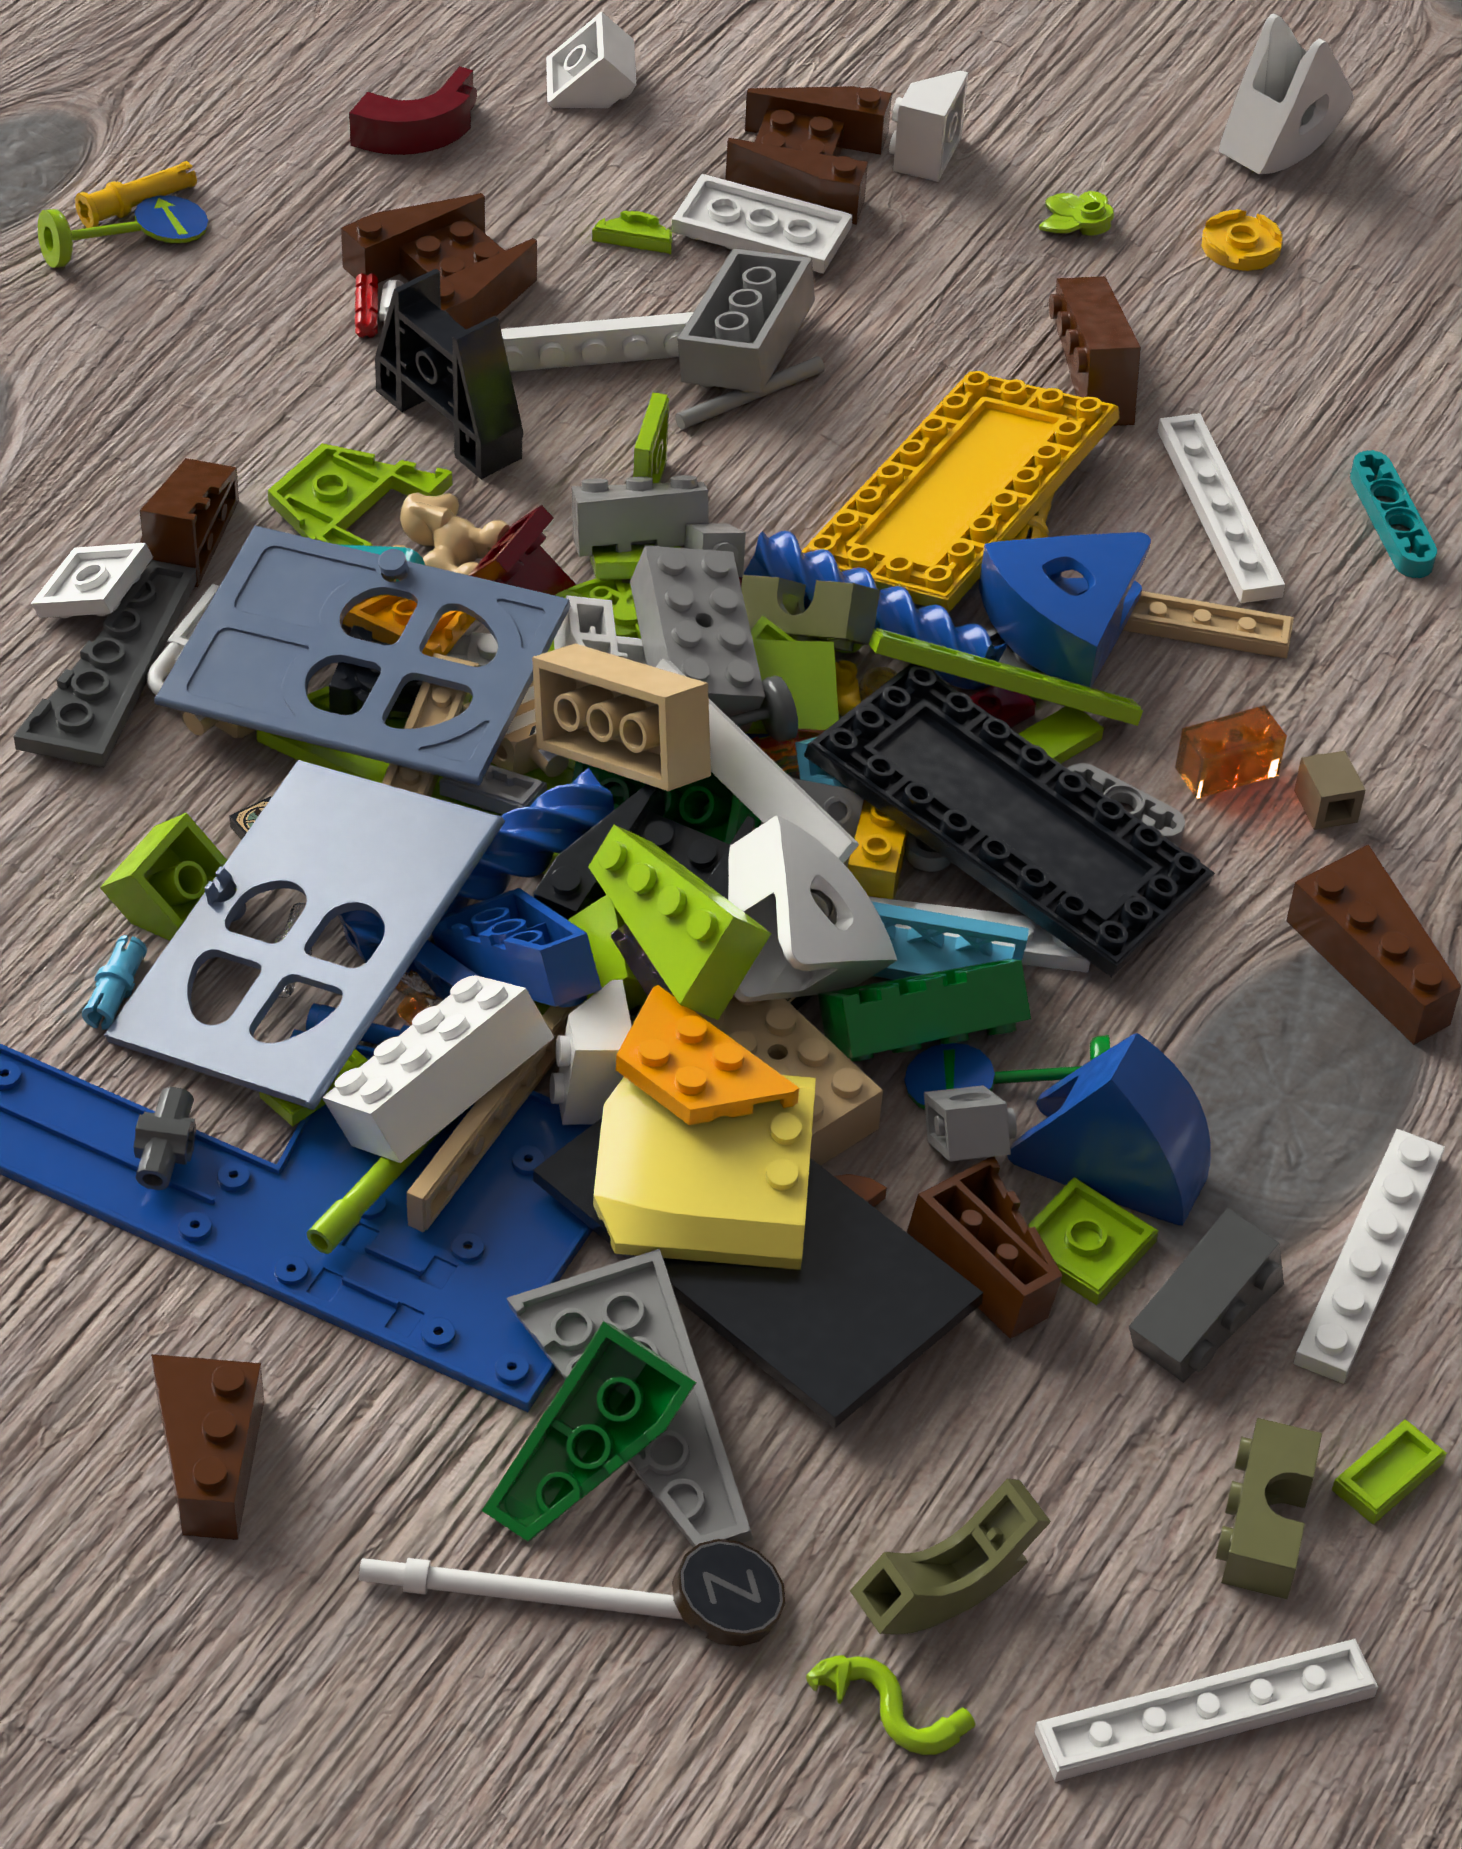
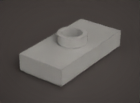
[440,765,547,815]

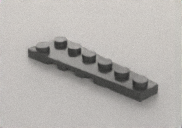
[14,560,197,768]

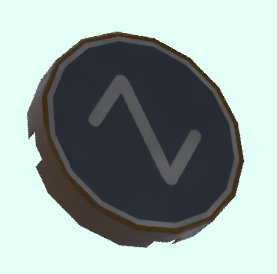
[672,1539,786,1647]

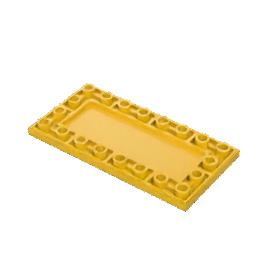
[802,371,1119,613]

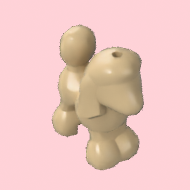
[390,493,510,575]

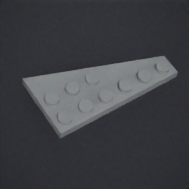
[506,1249,753,1548]

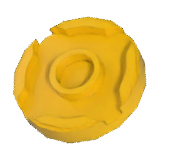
[1201,209,1283,271]

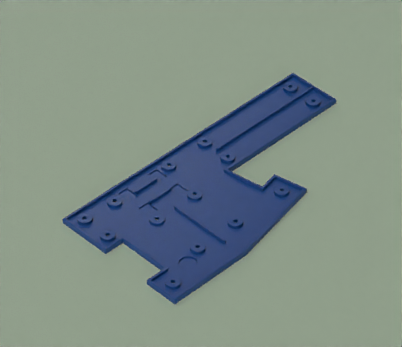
[0,1029,593,1412]

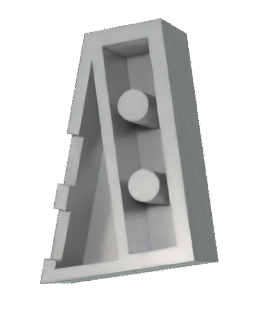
[571,475,709,557]

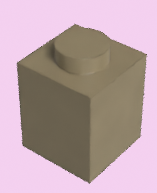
[1294,751,1366,830]

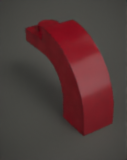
[349,66,477,155]

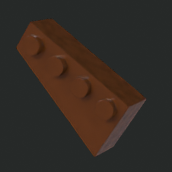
[1049,276,1141,426]
[1286,844,1462,1045]

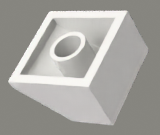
[546,12,636,108]
[889,71,968,182]
[550,980,632,1125]

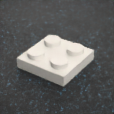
[31,543,153,618]

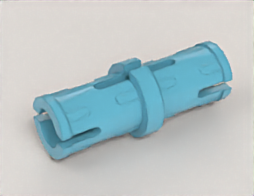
[82,935,147,1030]

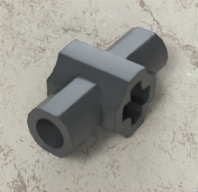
[133,1087,196,1190]

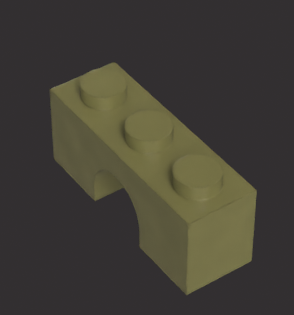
[741,575,880,652]
[1215,1418,1322,1599]

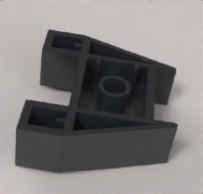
[375,269,524,480]
[533,784,755,920]

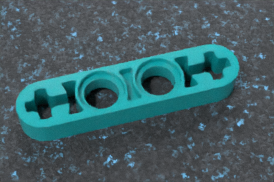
[1350,450,1437,578]

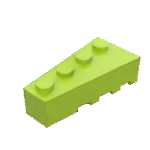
[588,825,772,1020]

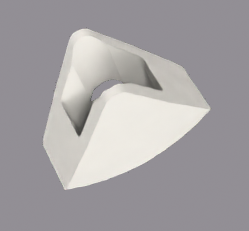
[1219,14,1354,174]
[728,815,897,1002]

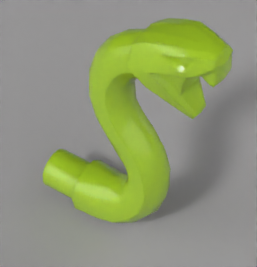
[806,1655,976,1755]

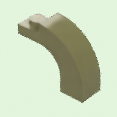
[850,1478,1051,1635]

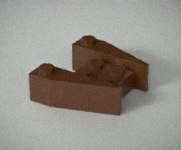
[726,86,892,225]
[341,193,537,329]

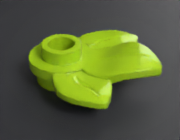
[1039,191,1114,236]

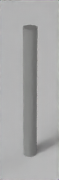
[675,356,825,430]

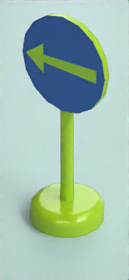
[38,195,208,268]

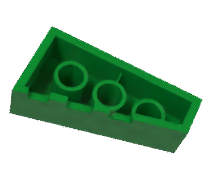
[818,959,1031,1062]

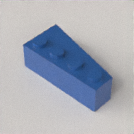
[432,888,602,1008]

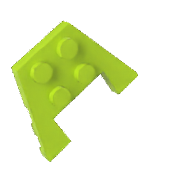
[268,443,453,546]

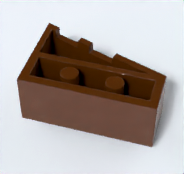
[140,458,239,587]
[907,1156,1063,1339]
[151,1354,264,1540]

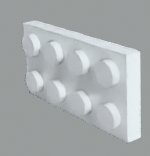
[671,174,852,274]

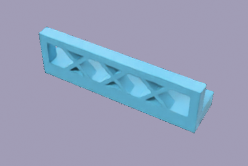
[871,901,1029,980]

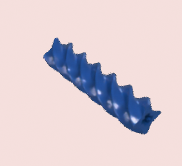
[744,531,1007,690]
[338,768,615,963]

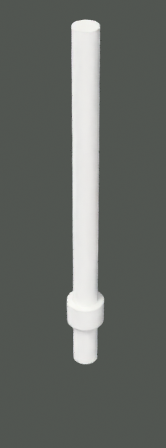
[359,1558,683,1620]

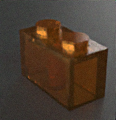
[1175,705,1287,799]

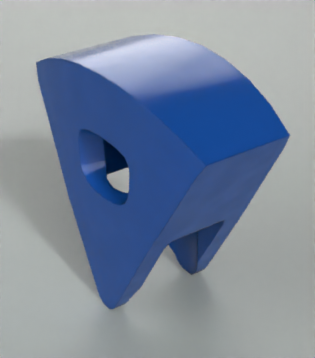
[979,532,1151,687]
[1007,1033,1211,1226]

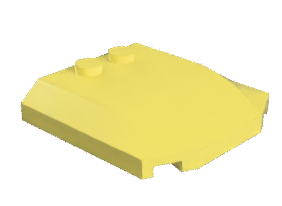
[593,1075,816,1270]

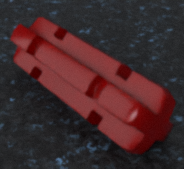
[355,273,378,338]

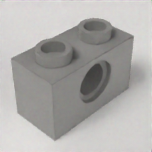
[924,1085,1017,1161]

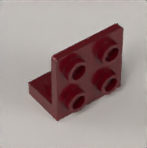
[469,505,576,596]

